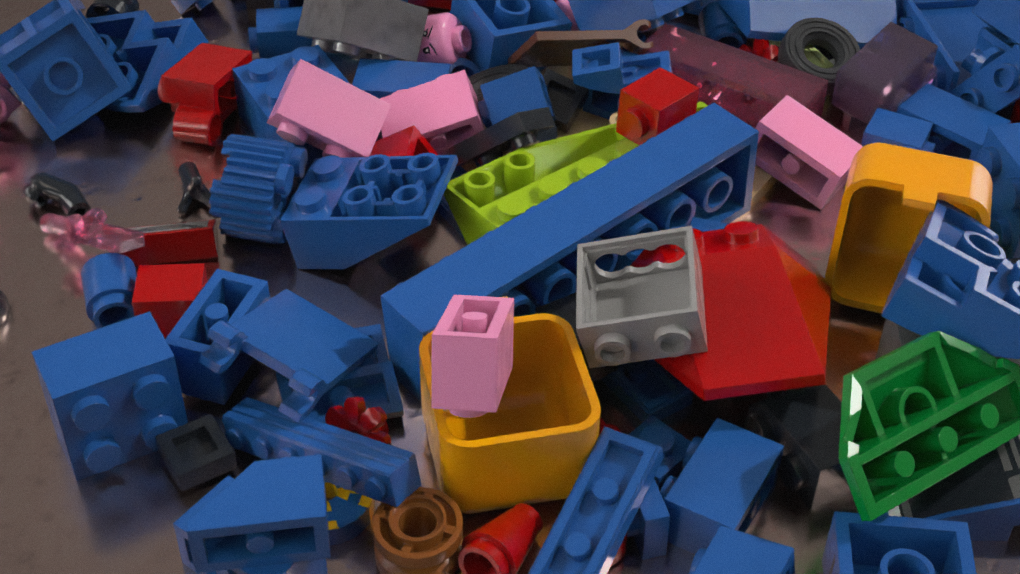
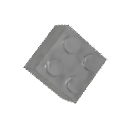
[297,0,429,62]

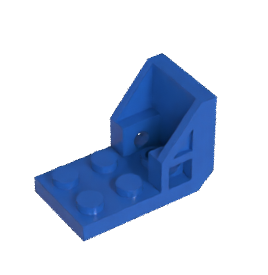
[0,0,133,142]

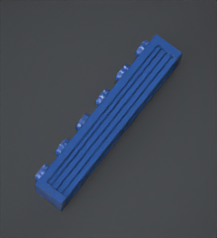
[222,397,422,507]

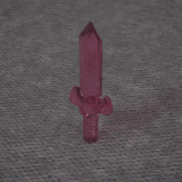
[40,208,145,254]

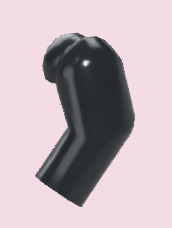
[23,172,92,224]

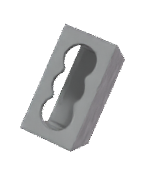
[576,226,708,368]

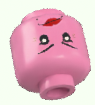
[417,12,472,64]

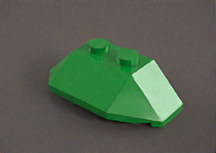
[838,331,1020,521]

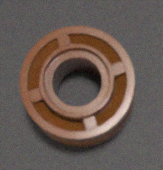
[372,487,463,574]

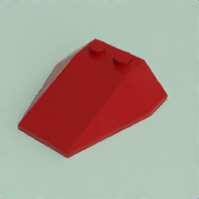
[630,221,831,401]

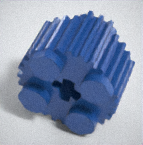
[209,134,308,244]

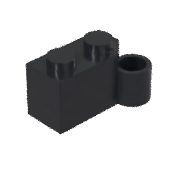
[744,384,851,510]

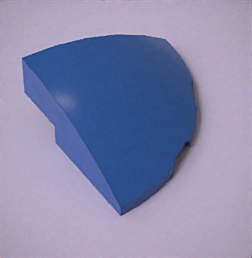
[86,10,209,113]
[881,199,1020,359]

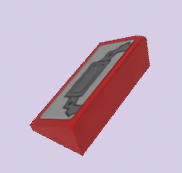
[107,219,218,266]

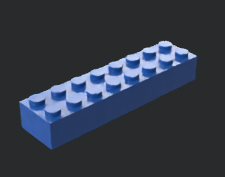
[380,103,759,402]

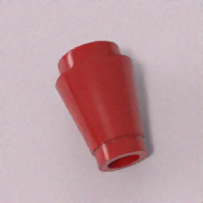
[458,503,543,574]

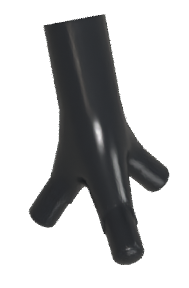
[177,162,211,215]

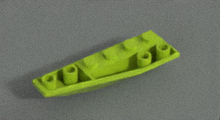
[443,102,708,245]

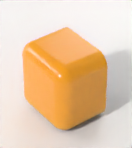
[824,142,993,313]
[419,296,601,514]

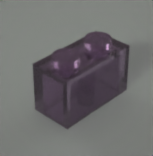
[832,22,938,124]

